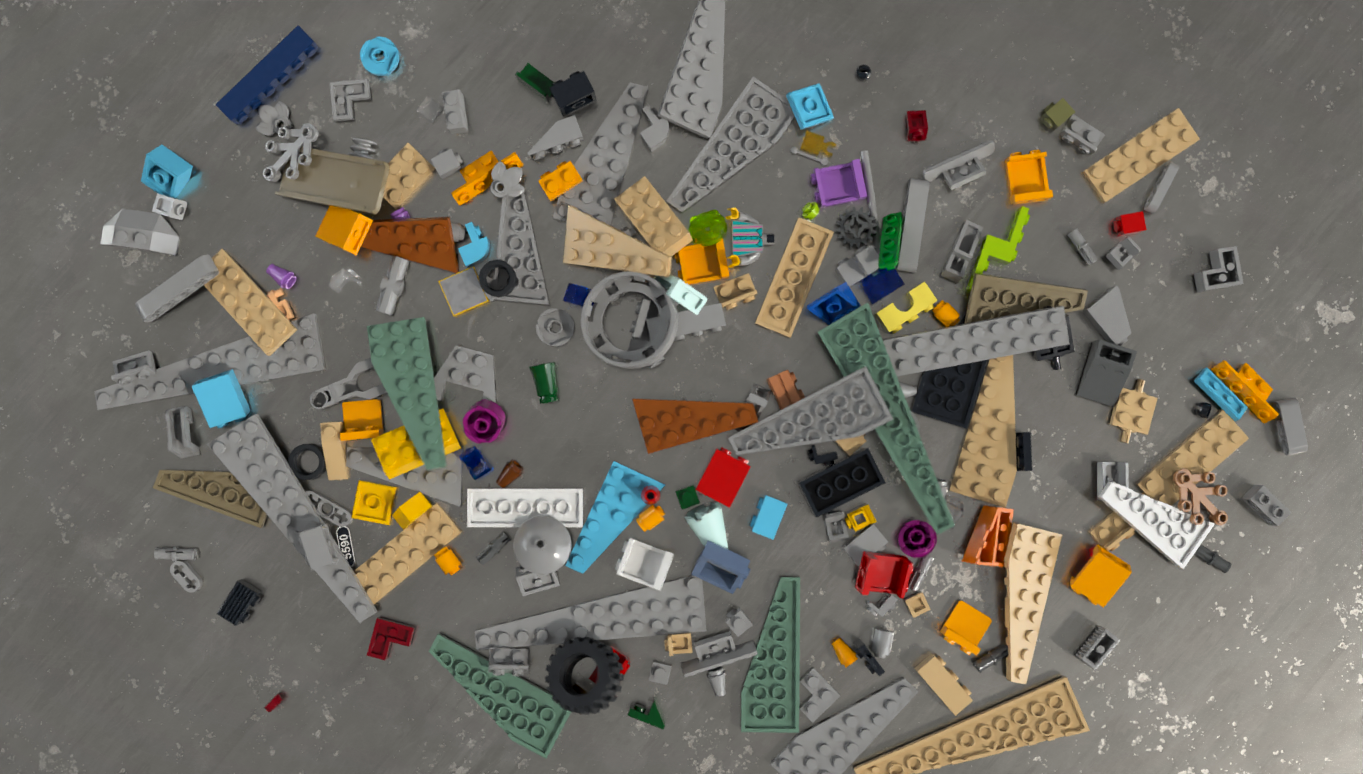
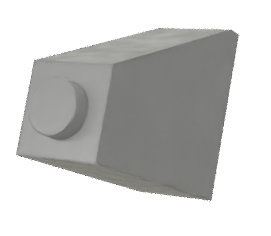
[1082,286,1131,346]

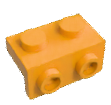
[538,161,583,201]

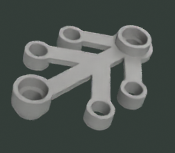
[263,123,319,182]

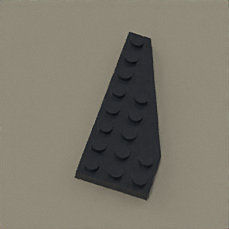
[911,313,987,429]

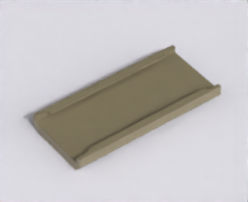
[275,147,389,214]

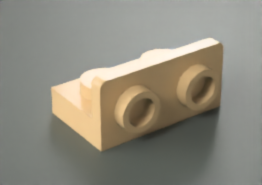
[713,273,758,310]
[1088,512,1135,551]

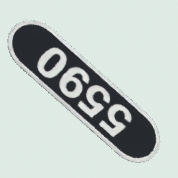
[336,526,355,567]

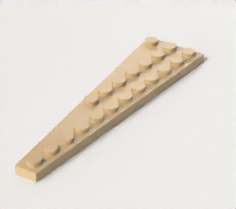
[853,676,1090,774]

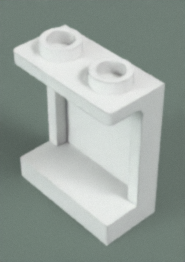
[615,538,674,591]

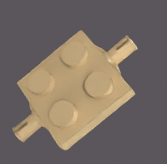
[1109,379,1158,444]

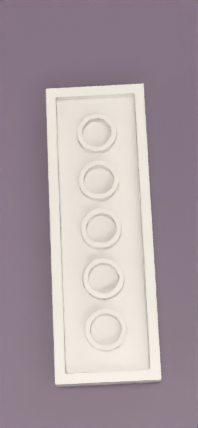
[467,488,583,527]

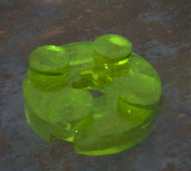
[689,209,728,246]

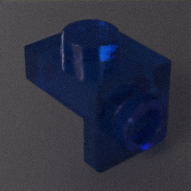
[563,283,594,307]
[459,446,491,480]

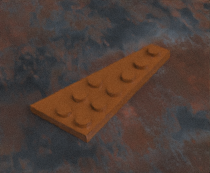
[361,217,459,273]
[632,399,759,454]

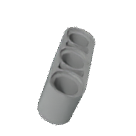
[1273,397,1308,455]

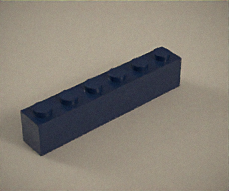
[215,25,319,125]

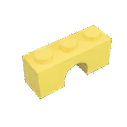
[874,282,938,334]

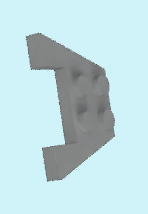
[434,346,496,403]

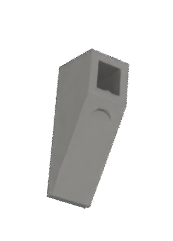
[528,115,584,160]

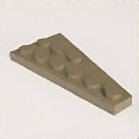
[964,273,1088,324]
[153,470,267,528]

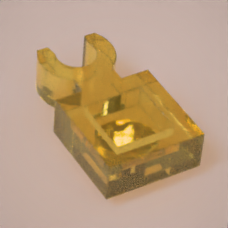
[800,131,836,157]

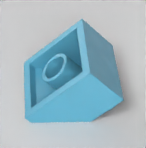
[141,145,193,199]

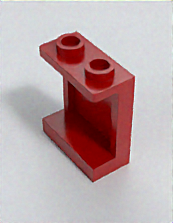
[695,447,751,508]
[855,551,913,599]

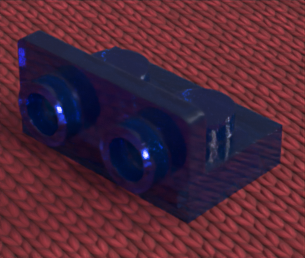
[860,266,905,305]

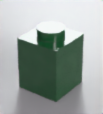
[675,485,700,510]

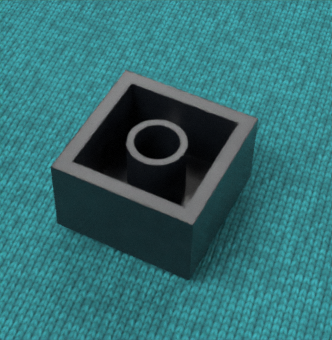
[550,71,597,117]

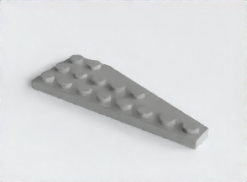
[553,82,649,225]
[771,677,918,774]

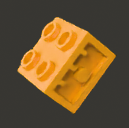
[340,399,384,441]

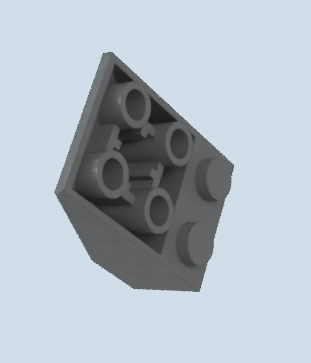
[1077,340,1137,407]

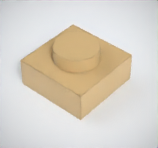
[904,592,931,618]

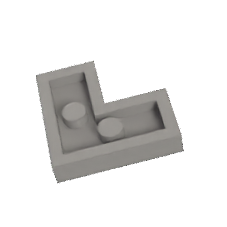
[329,79,371,122]
[799,667,840,723]

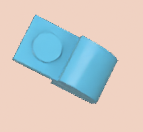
[458,222,490,268]

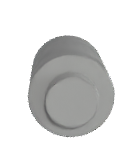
[871,628,894,658]

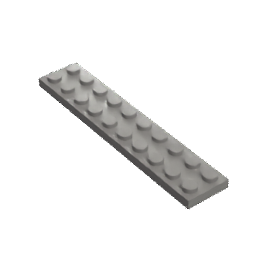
[882,305,1069,376]

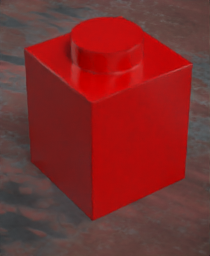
[1113,211,1147,237]

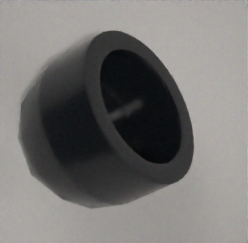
[855,64,871,81]
[1195,402,1212,419]

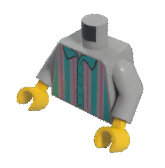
[726,208,774,268]

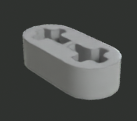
[170,560,203,593]

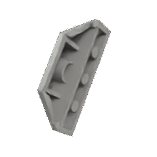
[101,208,180,256]

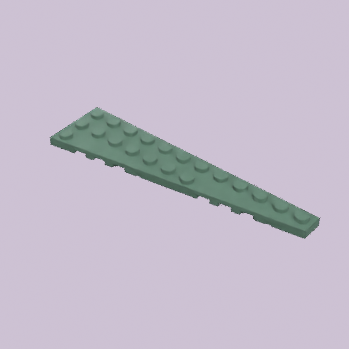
[818,303,955,535]

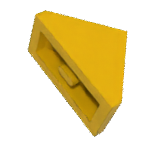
[392,491,432,530]

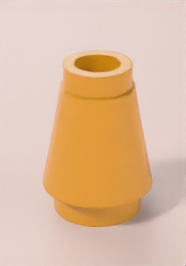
[831,638,858,668]

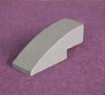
[941,220,984,283]

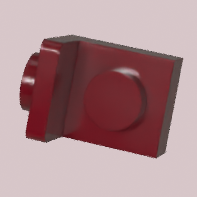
[906,110,928,141]

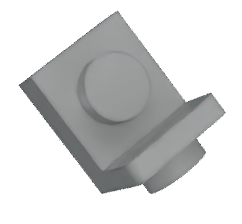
[152,193,187,220]

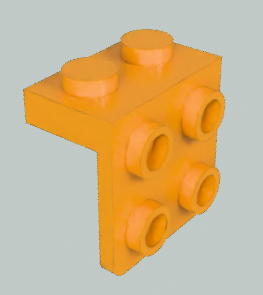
[940,600,992,655]

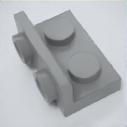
[1059,114,1105,155]
[516,565,560,596]
[488,648,529,676]

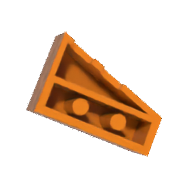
[962,505,1014,567]

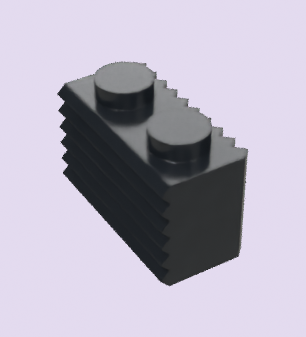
[216,579,261,626]

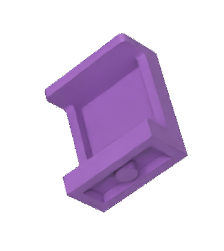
[810,159,867,208]

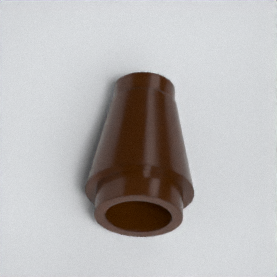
[496,459,523,488]

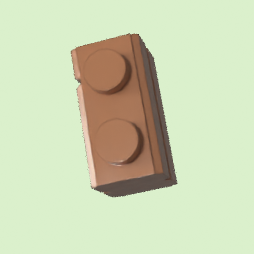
[766,370,805,410]

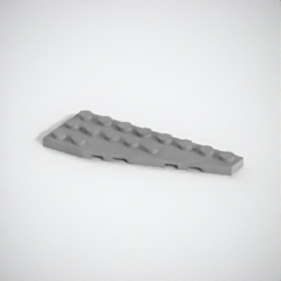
[657,0,725,139]
[666,77,795,213]
[728,367,893,455]

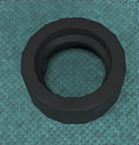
[479,260,517,297]
[288,444,326,480]

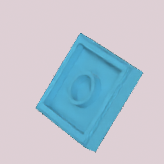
[786,83,834,130]

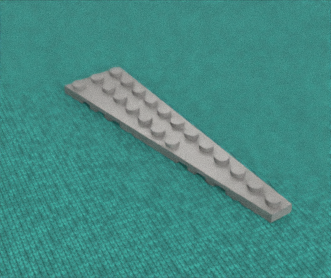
[94,313,326,410]
[207,414,378,623]
[475,575,706,650]

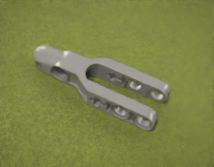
[310,358,387,409]

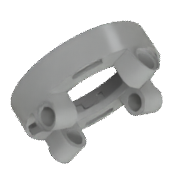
[581,272,679,369]

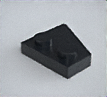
[854,639,885,677]

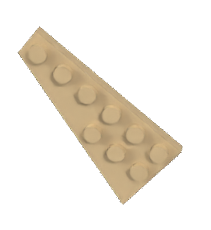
[563,205,672,277]

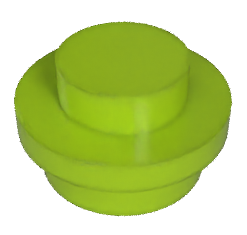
[802,202,820,220]

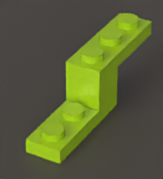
[965,206,1030,292]

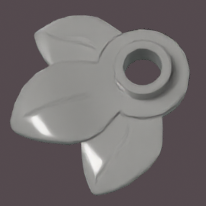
[255,101,291,136]
[490,161,525,198]

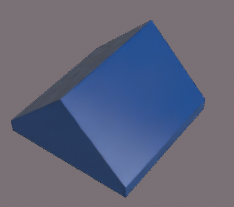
[807,282,861,325]

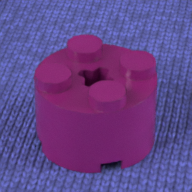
[463,399,506,444]

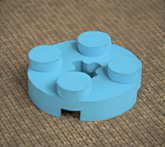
[360,36,399,76]

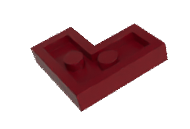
[366,617,415,660]

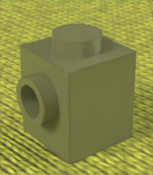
[1041,98,1075,131]

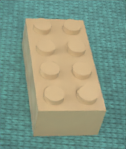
[614,176,693,256]

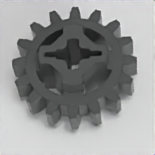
[835,207,877,249]

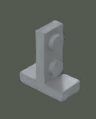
[735,383,771,432]

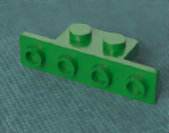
[878,212,903,270]

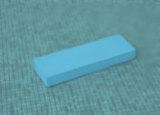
[1194,367,1248,421]

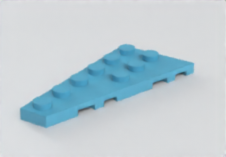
[565,461,665,574]

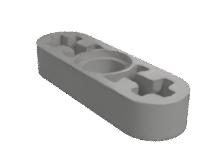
[1144,161,1179,214]
[305,490,353,527]

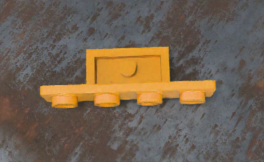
[451,150,523,206]
[1211,360,1279,423]

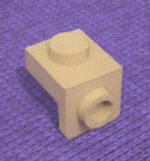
[664,633,692,656]

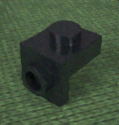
[807,445,838,466]

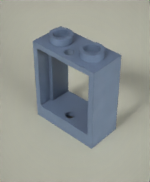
[691,540,750,594]

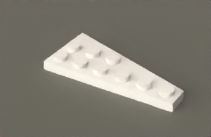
[1098,481,1215,569]

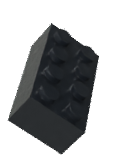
[797,448,886,518]

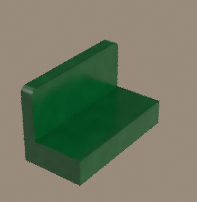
[515,63,554,102]

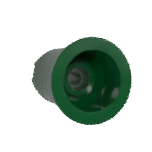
[529,362,558,404]

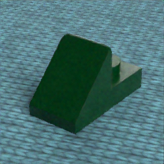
[627,698,665,730]

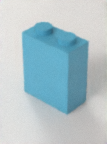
[192,369,251,428]

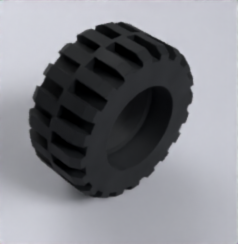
[545,637,624,715]

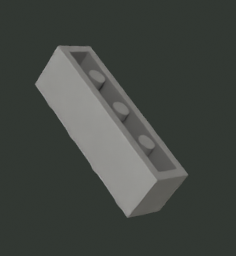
[645,303,726,342]

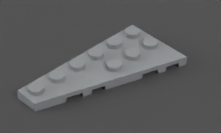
[492,187,549,305]
[346,447,463,507]

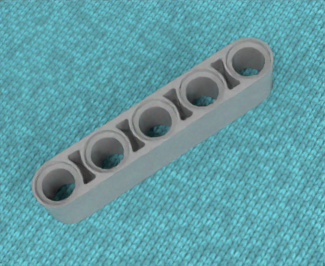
[896,178,930,273]
[135,255,219,322]

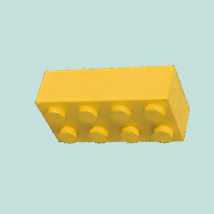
[371,408,461,480]

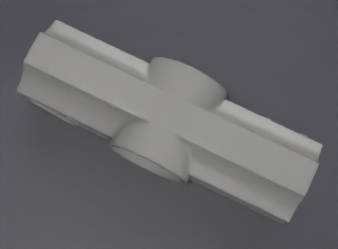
[375,256,409,316]

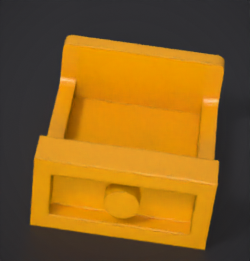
[1005,150,1053,205]
[315,206,373,255]
[675,238,729,285]
[1070,544,1132,608]

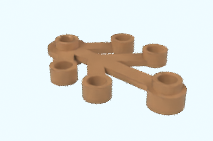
[1173,469,1228,526]

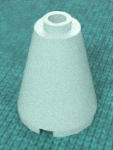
[684,501,728,549]

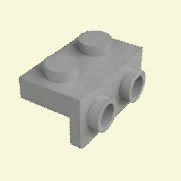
[111,350,156,385]
[1097,461,1129,500]

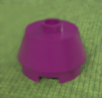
[898,520,937,558]

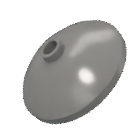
[513,516,572,574]

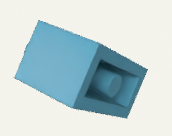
[749,495,787,540]

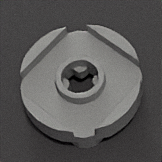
[536,308,575,347]

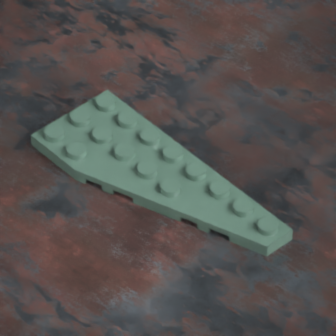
[367,317,447,471]
[741,576,800,733]
[429,633,571,759]

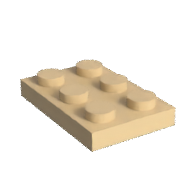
[383,143,436,210]

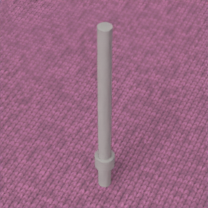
[860,150,881,255]

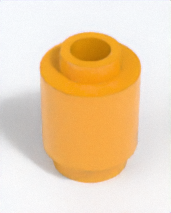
[931,300,960,327]
[636,504,665,532]
[434,546,461,576]

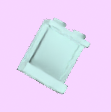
[653,274,708,315]

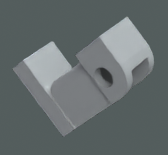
[165,406,200,459]

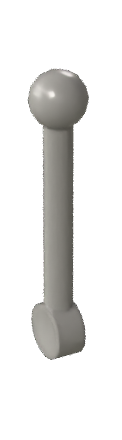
[790,147,828,166]

